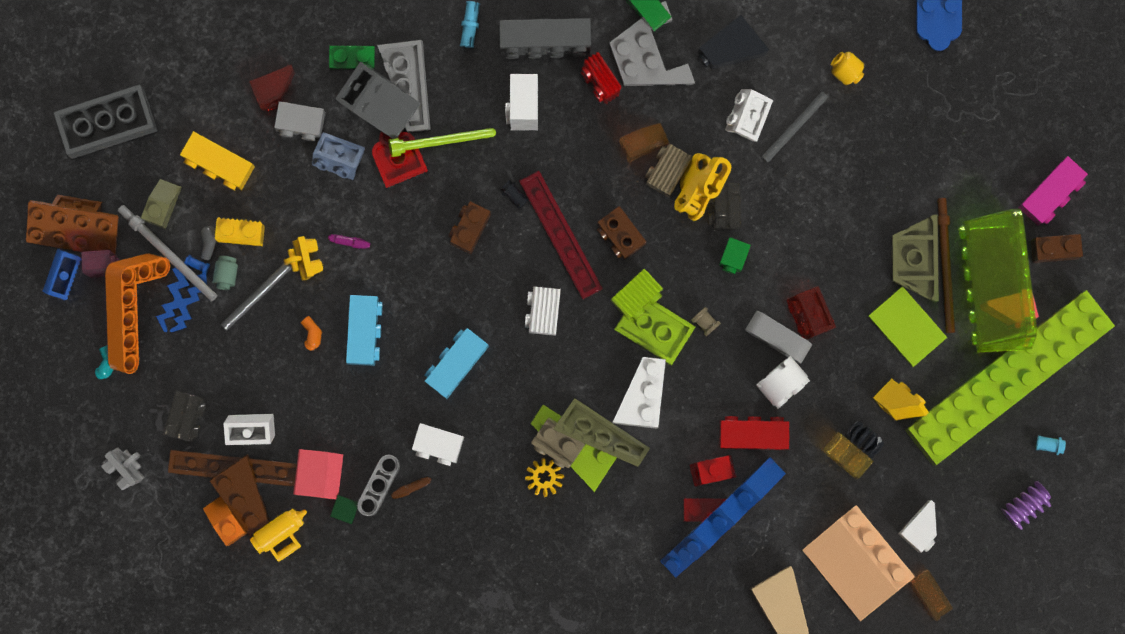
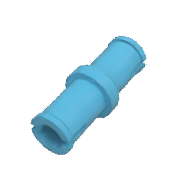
[460,1,480,48]

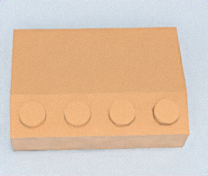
[802,505,915,622]

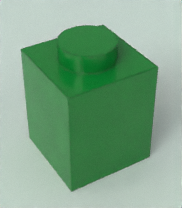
[719,237,751,274]

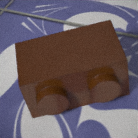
[1031,234,1083,263]

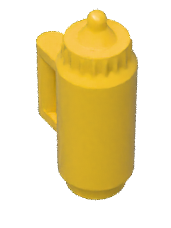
[250,509,307,562]

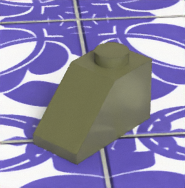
[141,179,182,229]

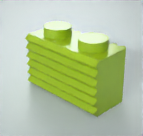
[611,269,663,320]

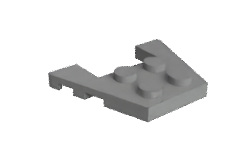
[609,1,695,86]

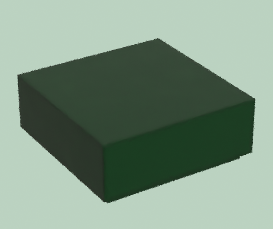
[330,495,358,524]

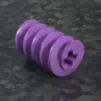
[1001,481,1051,530]

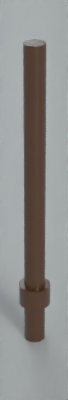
[937,198,955,333]

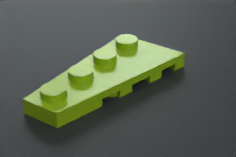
[531,405,617,492]

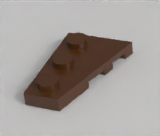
[210,454,269,536]

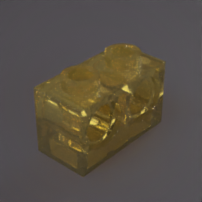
[822,432,874,479]

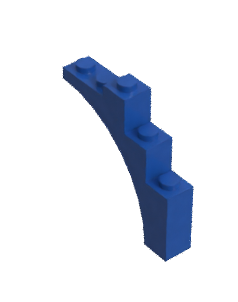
[660,457,786,578]

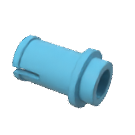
[1036,435,1066,455]

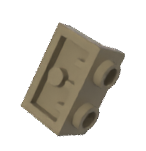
[531,418,585,469]

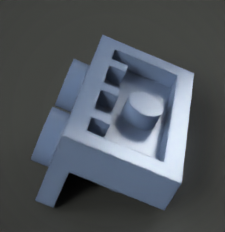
[312,132,365,180]

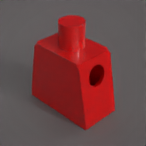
[690,455,737,487]

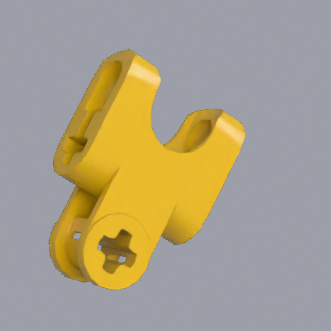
[674,153,732,221]

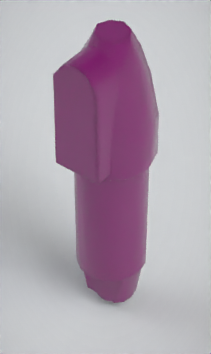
[328,234,371,249]

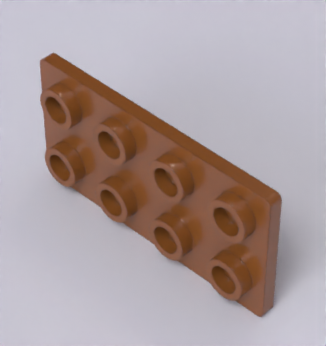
[26,195,119,257]

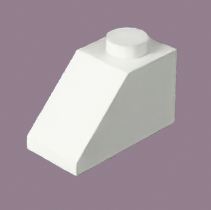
[898,500,937,552]

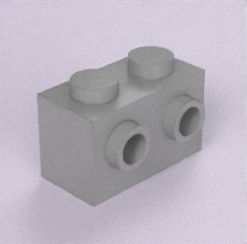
[274,102,326,141]

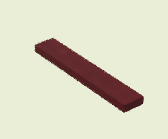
[519,170,603,300]

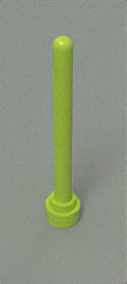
[389,128,496,157]

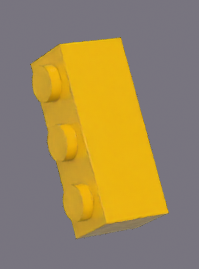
[180,131,255,190]

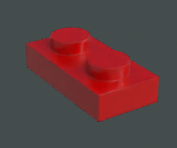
[684,499,726,521]

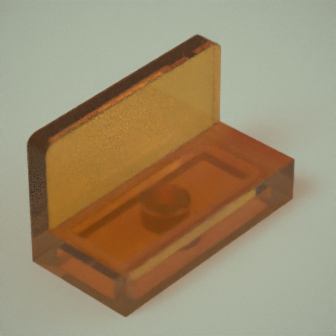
[909,570,953,621]

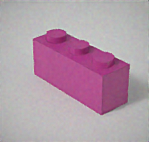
[1018,156,1088,226]

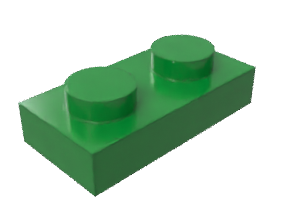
[329,46,375,70]

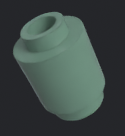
[212,256,238,290]

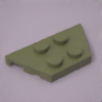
[891,215,939,302]

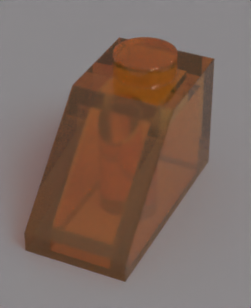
[620,123,670,162]

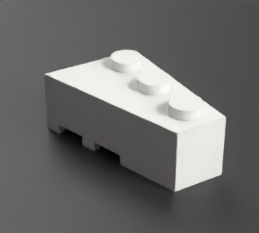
[505,74,538,130]

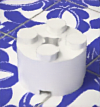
[756,356,810,409]

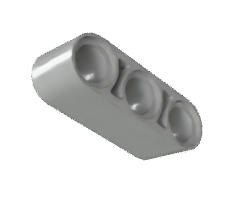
[745,311,812,364]
[357,455,400,516]

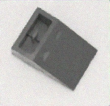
[335,62,421,139]

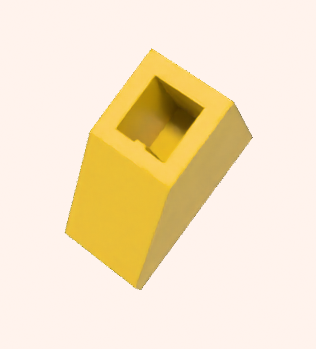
[873,379,929,420]

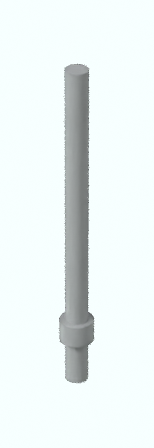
[118,205,217,302]

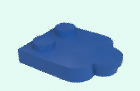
[916,0,962,51]

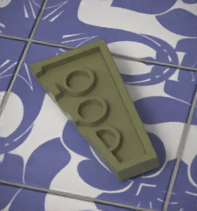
[553,398,650,467]

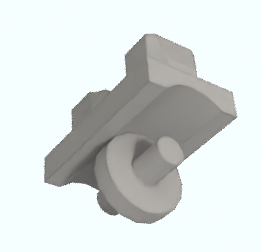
[101,447,145,490]

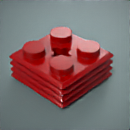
[580,52,621,104]

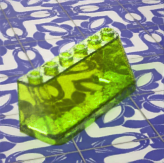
[959,209,1037,353]

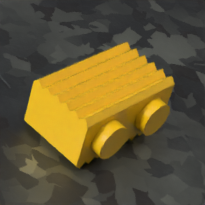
[215,217,265,246]

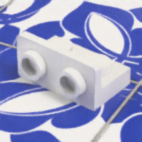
[725,89,773,142]

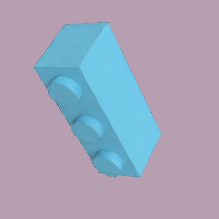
[346,295,383,366]
[424,328,489,399]

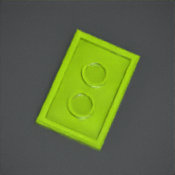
[868,286,947,367]
[614,302,695,366]

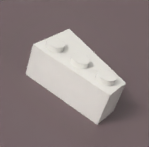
[613,357,666,429]

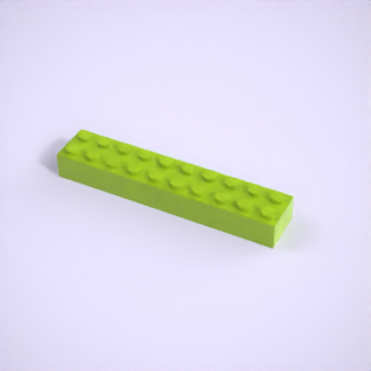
[905,290,1115,466]

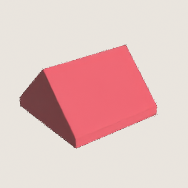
[293,449,343,500]

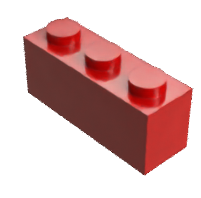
[719,416,789,450]

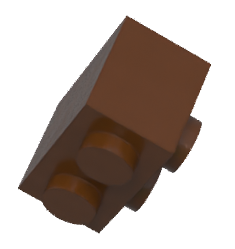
[448,201,491,254]
[597,206,646,260]

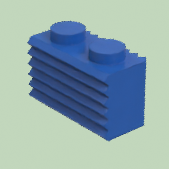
[43,249,81,300]

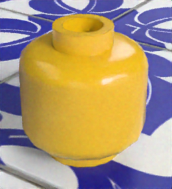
[831,52,864,85]

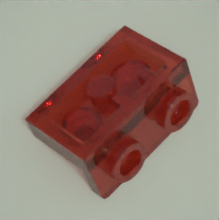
[787,286,836,340]

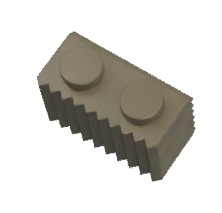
[645,144,692,198]

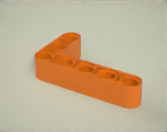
[105,254,170,374]

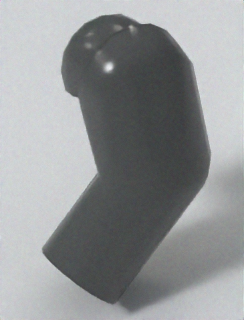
[200,226,216,260]

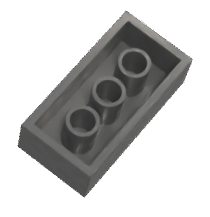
[500,18,591,59]
[54,85,157,159]

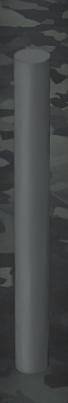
[761,92,828,163]
[221,263,292,330]

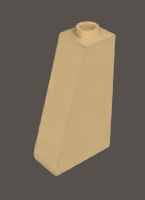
[750,566,809,634]

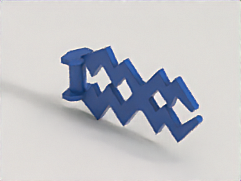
[156,255,210,332]

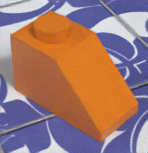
[203,496,247,546]

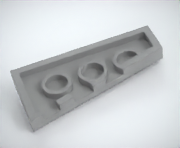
[377,40,431,132]

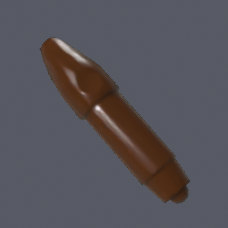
[391,476,431,499]

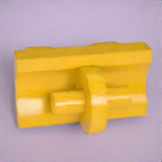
[283,236,323,281]

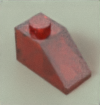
[250,65,295,111]

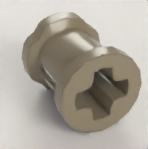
[691,307,721,337]

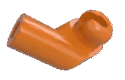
[301,316,322,351]

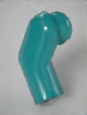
[95,345,113,379]

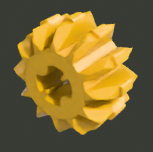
[525,458,564,497]

